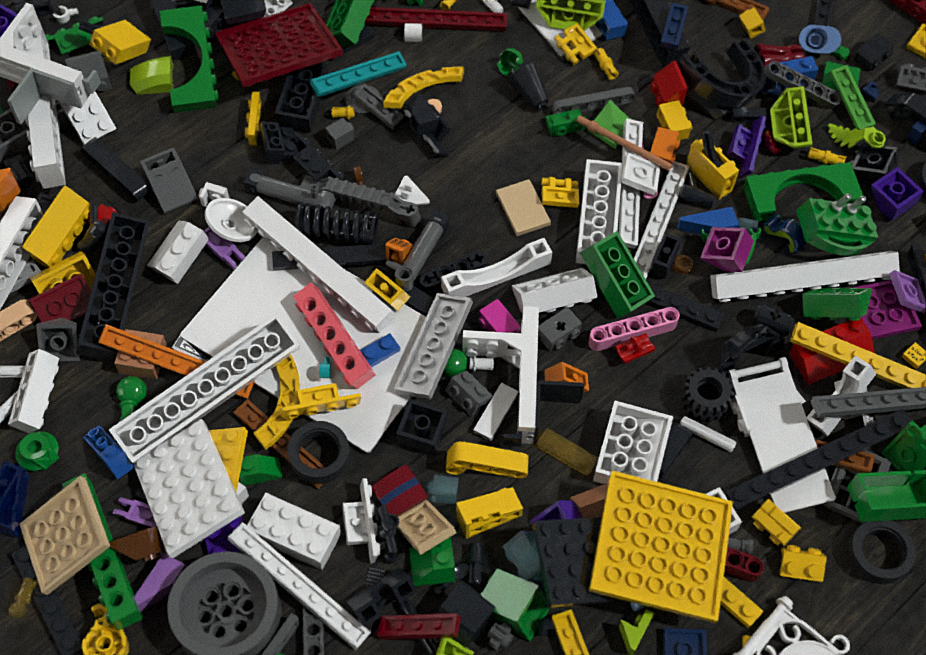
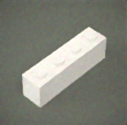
[8,349,59,433]

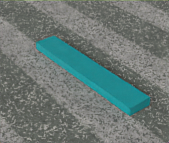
[310,52,407,97]

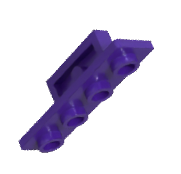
[728,115,766,179]

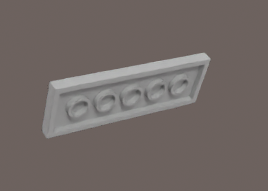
[394,293,473,399]

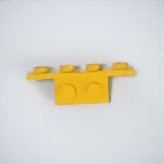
[281,383,361,419]

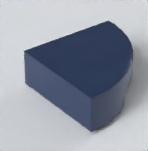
[861,80,879,103]

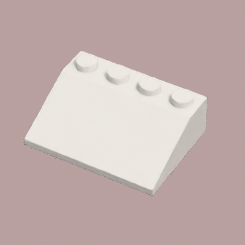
[593,401,673,484]

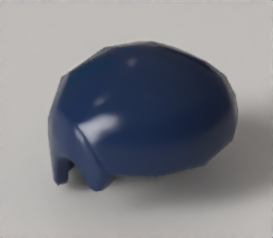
[760,70,784,97]

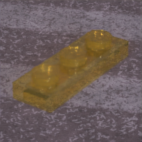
[536,428,599,476]

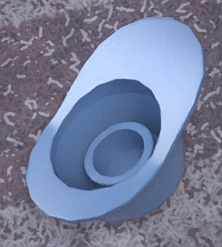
[799,25,841,54]

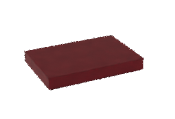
[29,273,91,323]

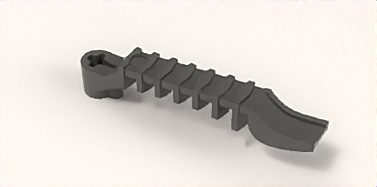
[300,175,421,227]

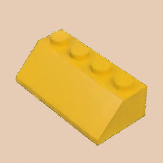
[22,185,90,268]

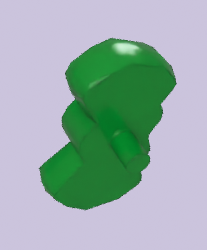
[826,45,850,60]

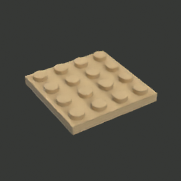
[20,476,110,595]

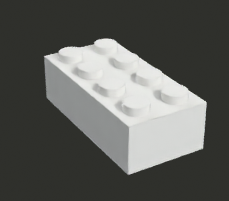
[247,493,341,570]

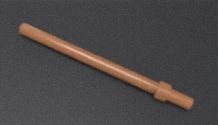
[576,116,673,171]

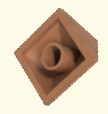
[570,484,608,518]

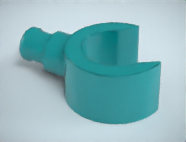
[319,357,331,378]

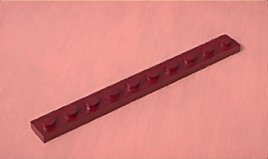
[364,7,507,31]

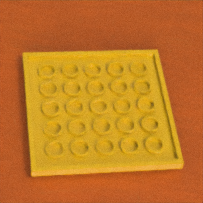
[589,470,733,623]

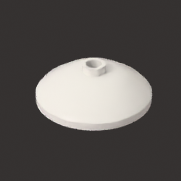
[205,198,258,242]

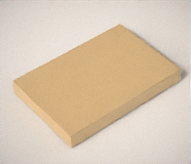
[496,179,551,236]
[397,499,456,555]

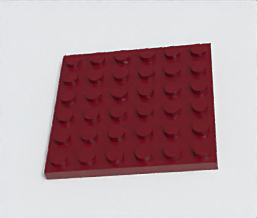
[215,2,343,87]

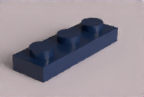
[660,3,688,50]

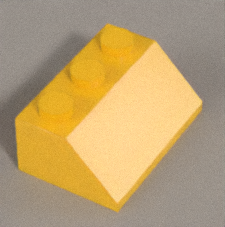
[30,251,96,294]

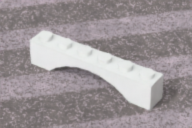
[441,238,552,297]

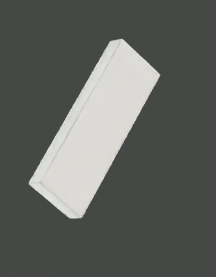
[473,383,519,441]

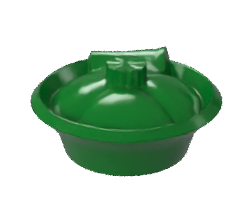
[15,431,59,471]

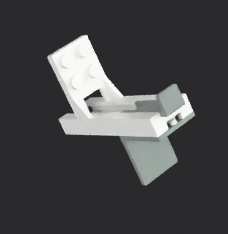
[0,3,101,124]

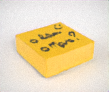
[901,342,926,369]

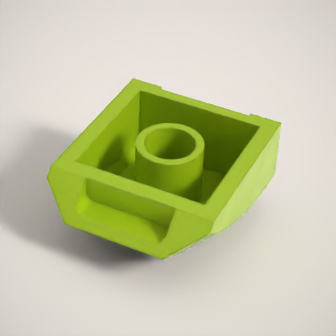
[130,56,173,95]

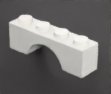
[806,356,876,436]

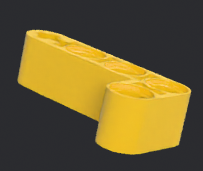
[446,442,529,478]

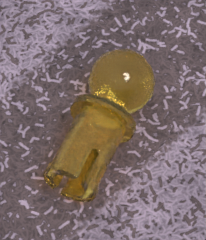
[9,577,37,618]

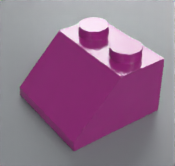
[700,227,754,272]

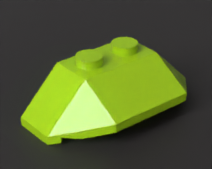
[536,0,606,31]
[770,86,812,148]

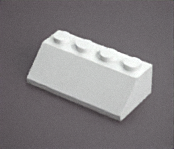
[512,268,597,313]

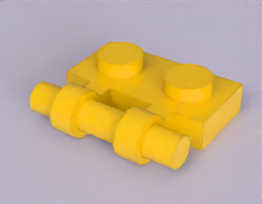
[554,23,597,65]
[541,177,579,208]

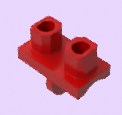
[615,333,655,364]

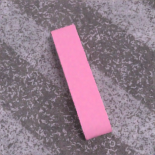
[588,307,680,351]

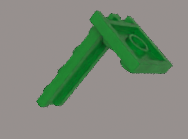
[881,421,926,473]

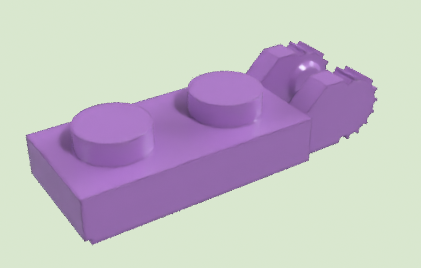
[204,227,245,269]
[112,497,157,528]

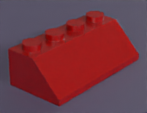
[789,318,875,385]

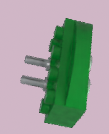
[796,193,878,256]

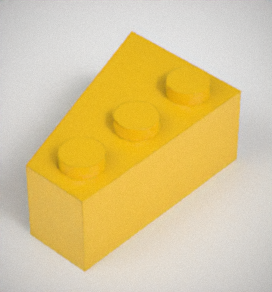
[456,487,523,539]

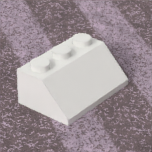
[147,220,209,284]

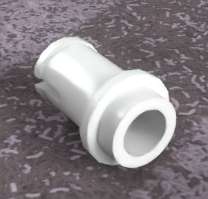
[469,356,494,372]

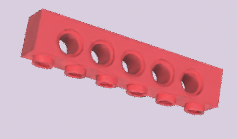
[293,283,376,389]

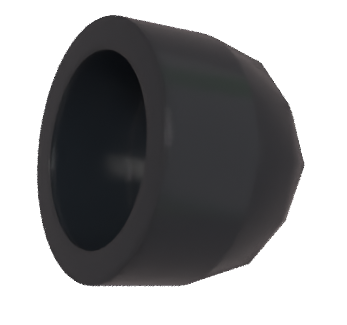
[537,618,556,636]

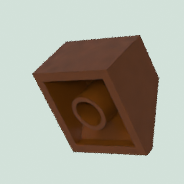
[109,527,166,562]

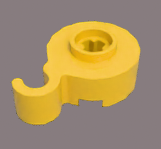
[82,604,129,655]

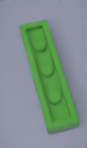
[830,65,876,130]

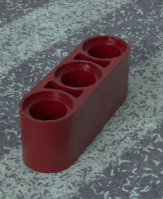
[724,547,764,582]

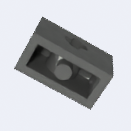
[538,307,582,352]

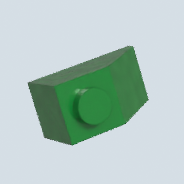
[239,454,282,486]

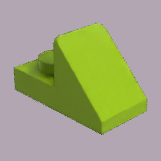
[619,609,654,655]

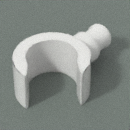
[53,6,78,23]

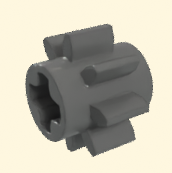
[487,622,514,650]

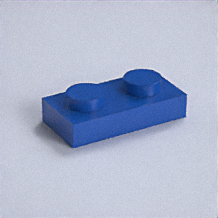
[360,333,401,368]

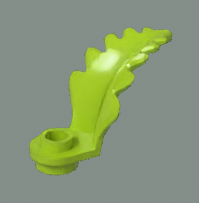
[827,123,886,149]

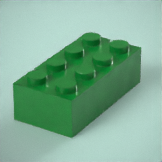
[847,470,926,522]

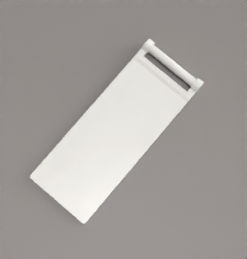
[728,357,836,513]

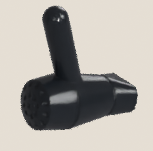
[680,172,716,209]
[77,203,108,252]

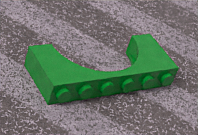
[160,6,219,113]
[743,162,863,223]

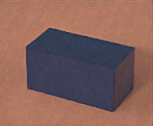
[907,120,926,146]

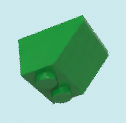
[409,536,455,586]

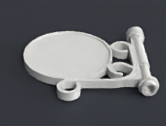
[733,596,850,655]

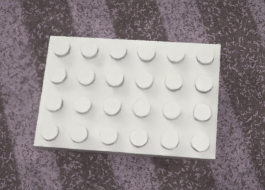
[134,419,245,558]

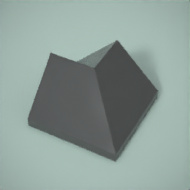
[36,318,80,361]

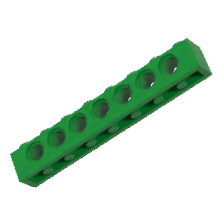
[62,473,143,631]

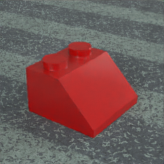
[650,61,687,107]

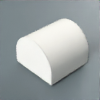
[405,24,422,42]

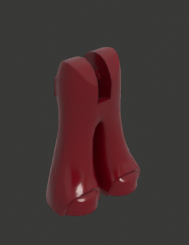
[753,44,805,71]

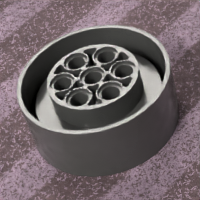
[168,552,282,655]

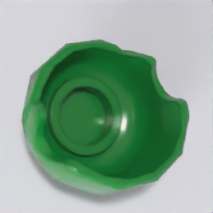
[497,48,523,76]
[442,348,468,378]
[116,376,147,404]

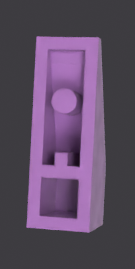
[135,553,186,612]

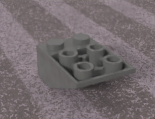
[140,147,198,214]

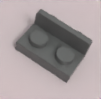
[896,64,926,92]

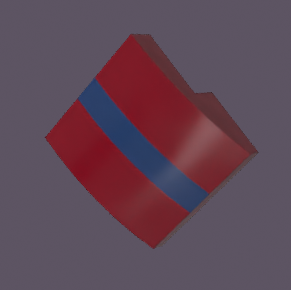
[371,464,429,516]

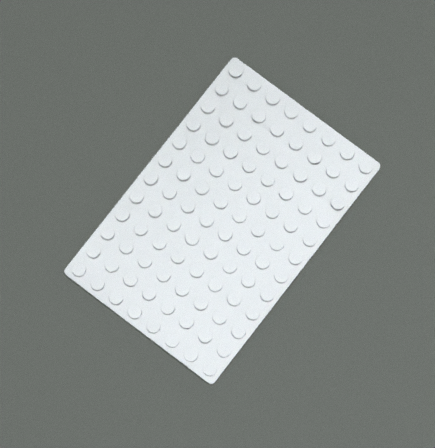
[180,237,426,453]

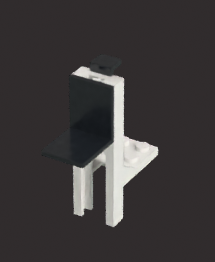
[463,306,584,447]

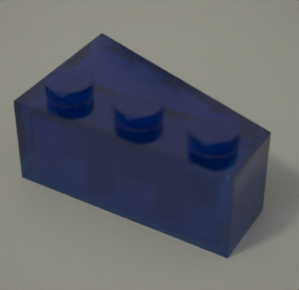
[0,461,29,538]

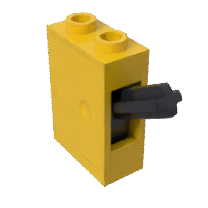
[78,20,151,65]
[686,129,739,199]

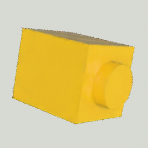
[739,7,766,39]

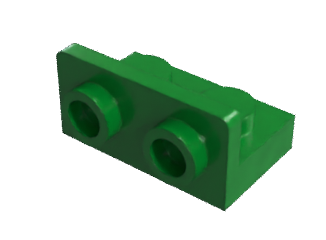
[545,109,586,137]

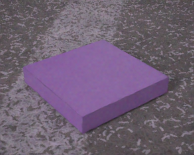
[889,270,926,313]

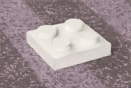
[621,153,660,195]

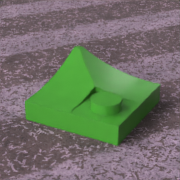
[588,100,632,149]

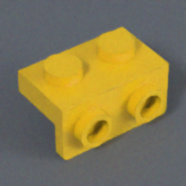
[780,545,827,582]

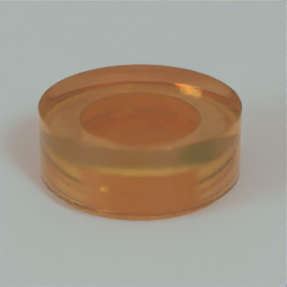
[674,255,693,274]

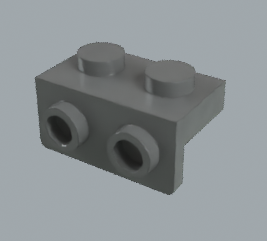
[445,370,493,416]

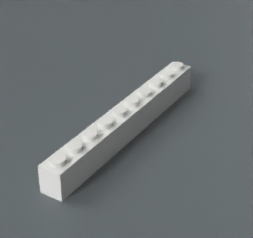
[242,196,395,333]
[710,251,900,302]

